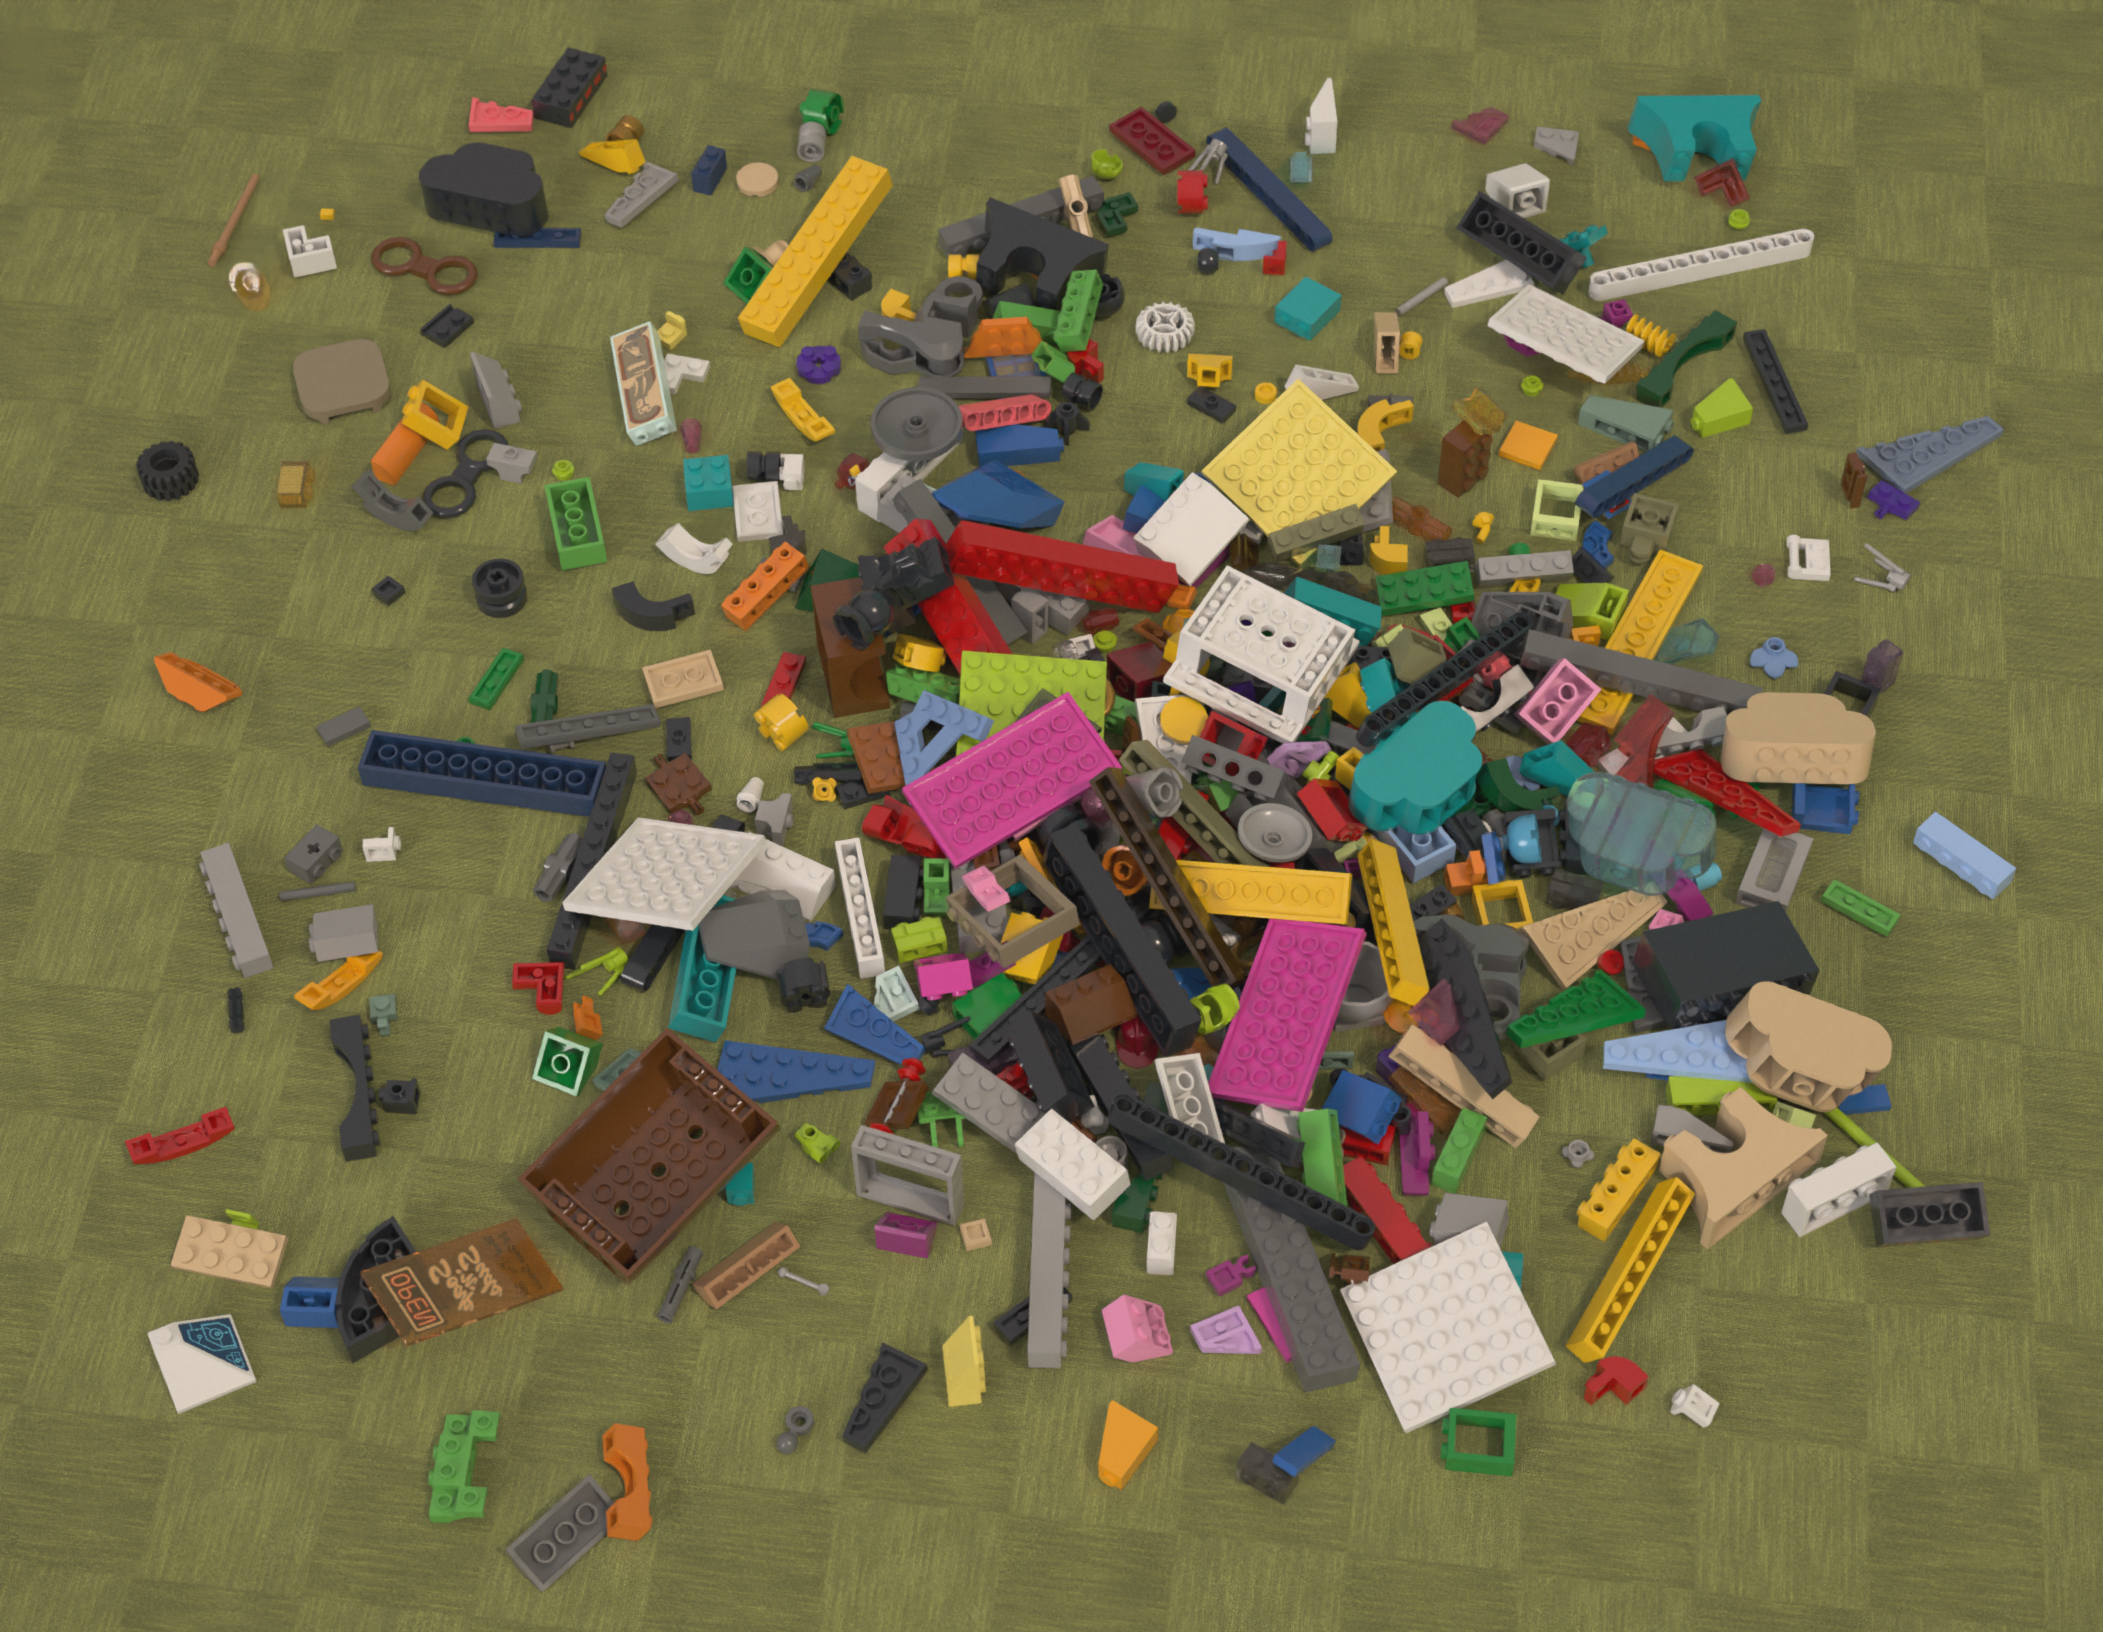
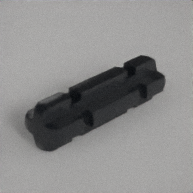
[227,987,244,1034]

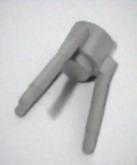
[1188,139,1228,185]
[1854,543,1911,592]

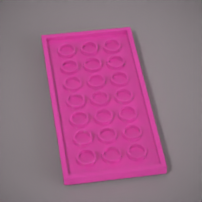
[902,692,1122,870]
[1208,918,1366,1112]

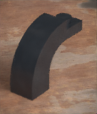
[611,581,695,631]

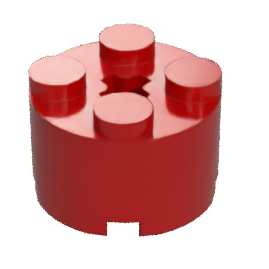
[1177,170,1208,214]

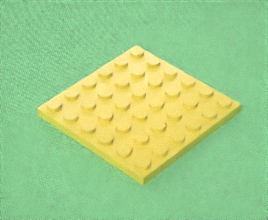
[1201,379,1397,567]

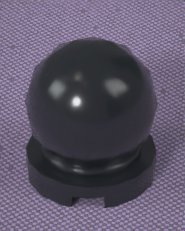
[832,589,894,650]
[1140,910,1191,965]

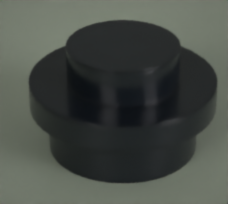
[917,994,940,1016]

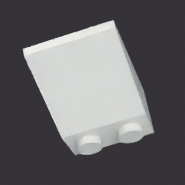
[1305,78,1337,154]

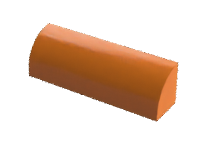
[371,402,440,486]

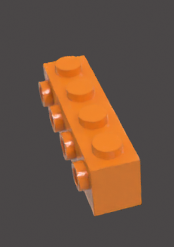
[721,541,810,631]

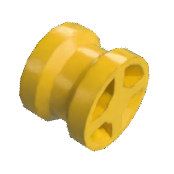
[1399,331,1423,359]

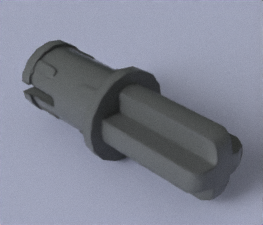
[1367,393,1413,407]

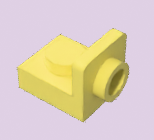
[657,311,687,350]

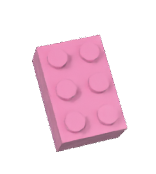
[1513,658,1601,744]

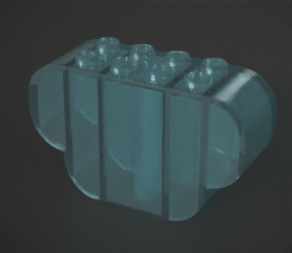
[1567,772,1717,896]

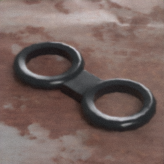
[422,429,509,518]

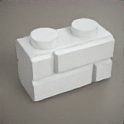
[1147,1212,1177,1275]

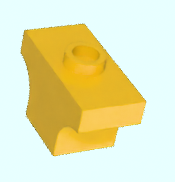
[1187,354,1233,387]

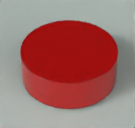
[1598,949,1624,976]

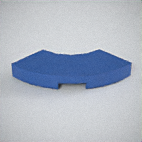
[1583,520,1614,568]
[805,921,844,951]

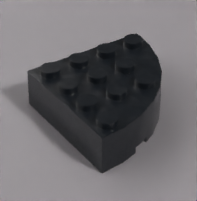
[336,1216,448,1363]

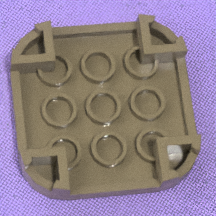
[293,339,391,424]

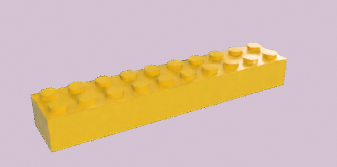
[738,156,893,348]

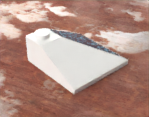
[147,1314,257,1414]

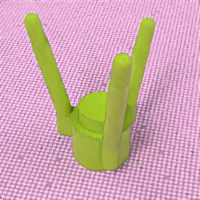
[565,947,629,996]

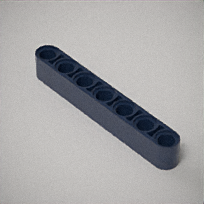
[1575,435,1694,518]

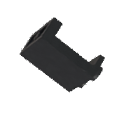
[1503,809,1562,879]

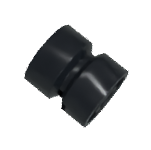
[1062,372,1103,411]
[747,451,781,481]

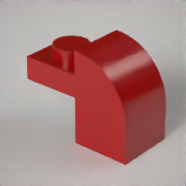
[1067,338,1104,383]
[1583,1356,1649,1406]

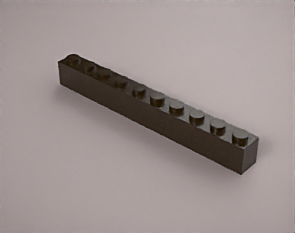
[1089,767,1247,990]

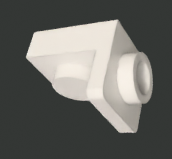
[363,827,401,862]
[1670,1384,1720,1428]

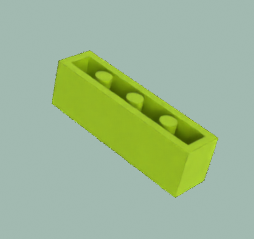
[1666,1076,1777,1116]

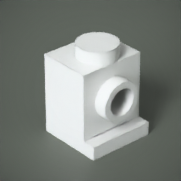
[779,454,805,490]

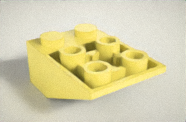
[942,1316,986,1407]

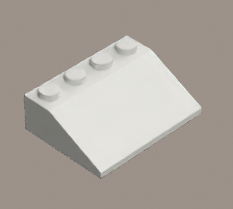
[1133,472,1249,586]

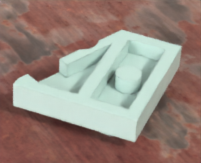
[874,965,920,1022]

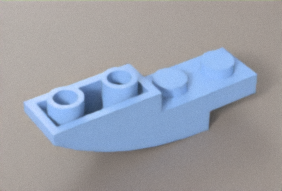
[1193,227,1281,261]

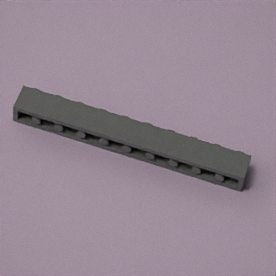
[1520,629,1763,716]

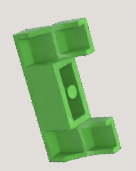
[429,1410,501,1523]

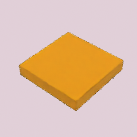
[1498,421,1558,471]

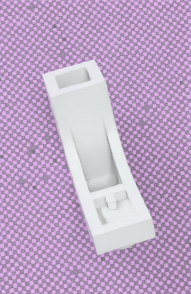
[655,523,733,574]

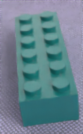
[668,895,736,1043]

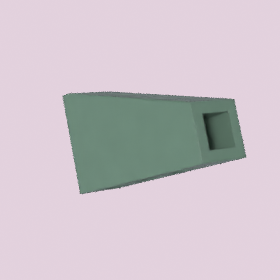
[1578,395,1674,453]

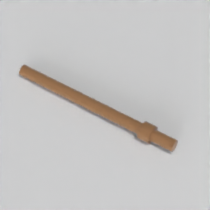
[208,174,260,267]

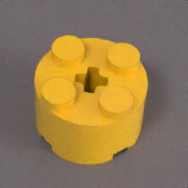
[753,694,809,751]

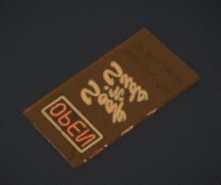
[360,1218,563,1347]

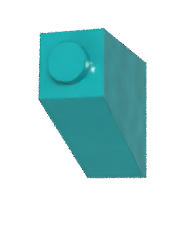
[1124,462,1184,502]
[1519,740,1598,798]

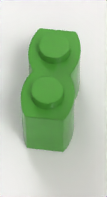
[1032,341,1075,383]

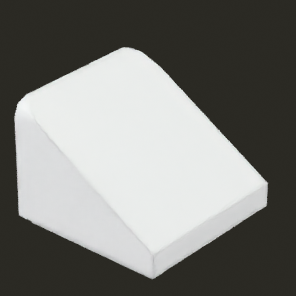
[1067,634,1095,659]

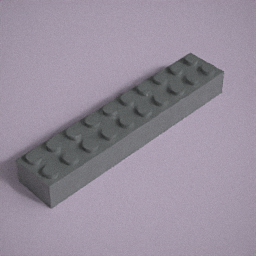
[1223,1145,1360,1393]

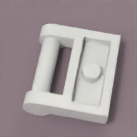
[1787,535,1830,581]

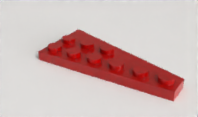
[1646,749,1801,837]

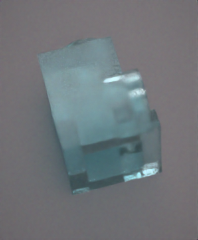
[1315,544,1342,570]

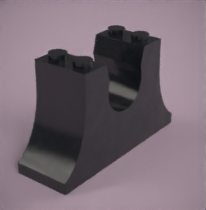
[976,197,1109,311]

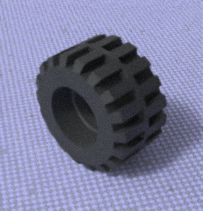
[136,441,199,501]

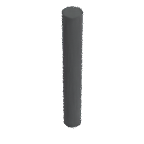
[280,881,356,901]

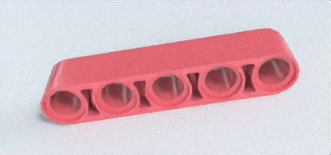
[958,395,1051,431]

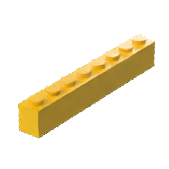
[1357,838,1429,1006]
[1566,1177,1695,1363]

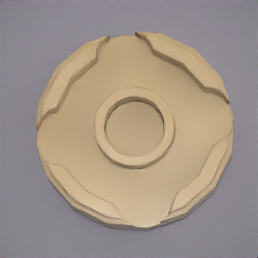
[736,162,778,197]

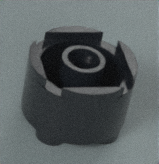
[776,958,831,1013]

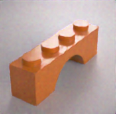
[603,1423,652,1541]

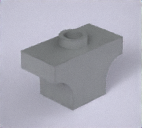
[486,443,538,484]
[755,793,794,847]

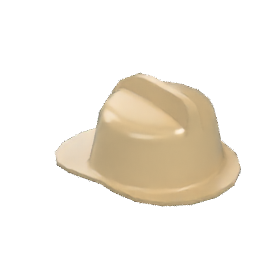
[753,240,789,266]

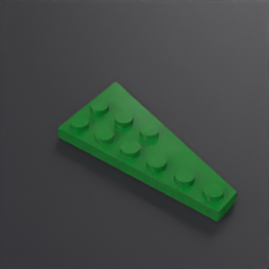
[1506,969,1646,1048]

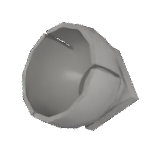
[1334,942,1394,1032]

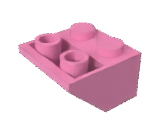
[1102,1295,1173,1362]

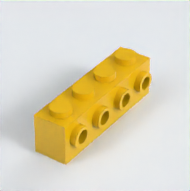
[1577,1138,1661,1242]

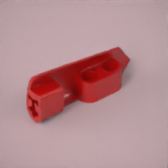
[862,795,951,863]

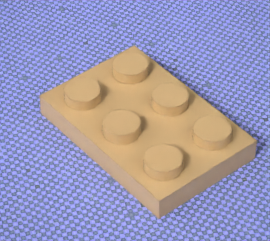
[642,650,724,708]

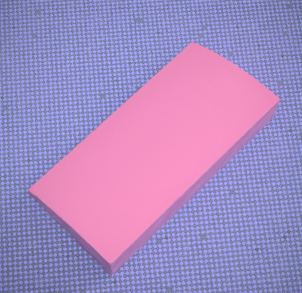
[1083,515,1144,557]

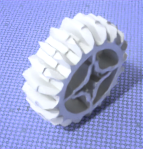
[1136,301,1195,354]

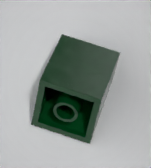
[795,548,860,612]

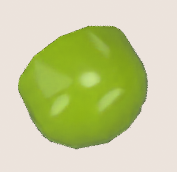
[1091,149,1123,179]

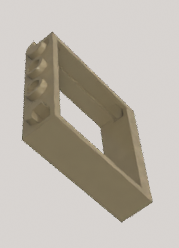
[946,855,1080,968]

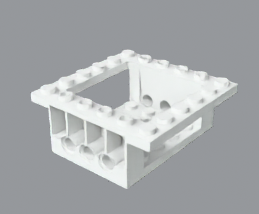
[1163,566,1359,744]

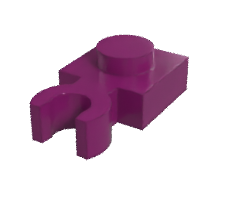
[1206,1255,1256,1297]

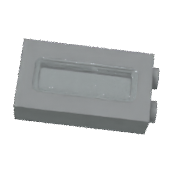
[1735,828,1813,912]

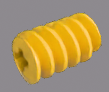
[1626,314,1676,357]

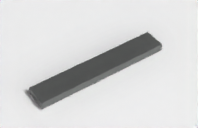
[918,376,1052,398]
[515,704,661,749]

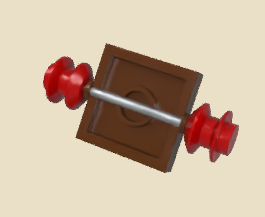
[865,1058,929,1135]

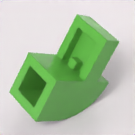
[924,859,950,916]

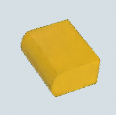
[320,208,335,220]

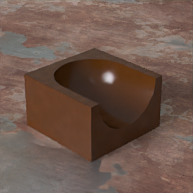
[811,577,890,718]

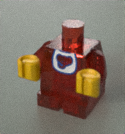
[835,452,870,490]

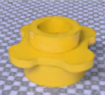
[812,777,837,802]

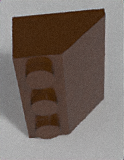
[1045,964,1137,1045]

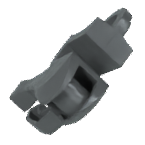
[858,276,982,378]
[1413,915,1529,1040]

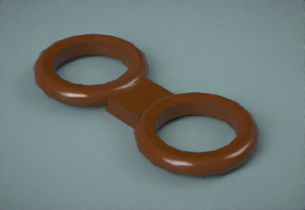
[371,237,478,295]

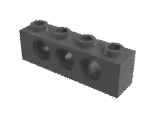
[1181,735,1285,801]

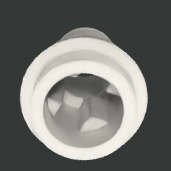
[736,777,764,813]

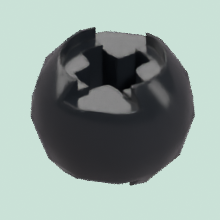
[1198,247,1219,275]

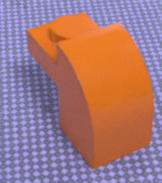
[1443,850,1489,896]

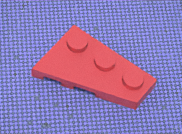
[469,97,534,132]

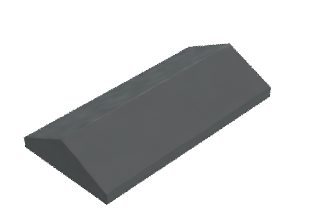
[505,1474,614,1593]

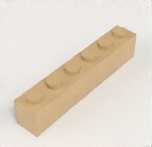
[1388,1024,1540,1149]

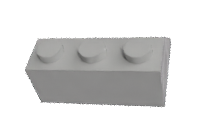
[470,352,522,429]

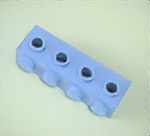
[1913,812,2016,900]

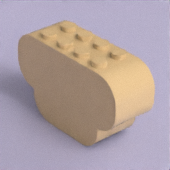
[1720,692,1876,784]
[1725,981,1892,1112]

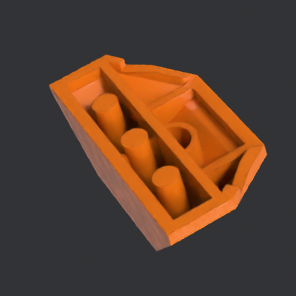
[154,652,242,712]

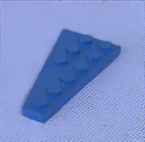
[717,1040,876,1103]

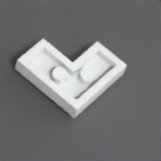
[664,354,710,394]

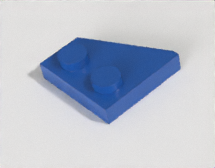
[1482,831,1506,884]

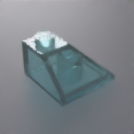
[1655,618,1720,664]

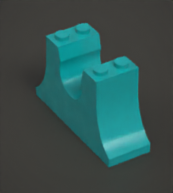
[1628,95,1761,181]

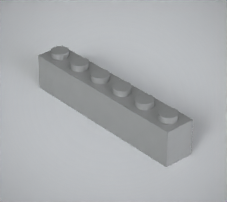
[199,843,273,978]

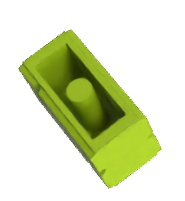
[891,917,948,963]

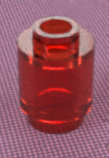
[1083,607,1119,635]

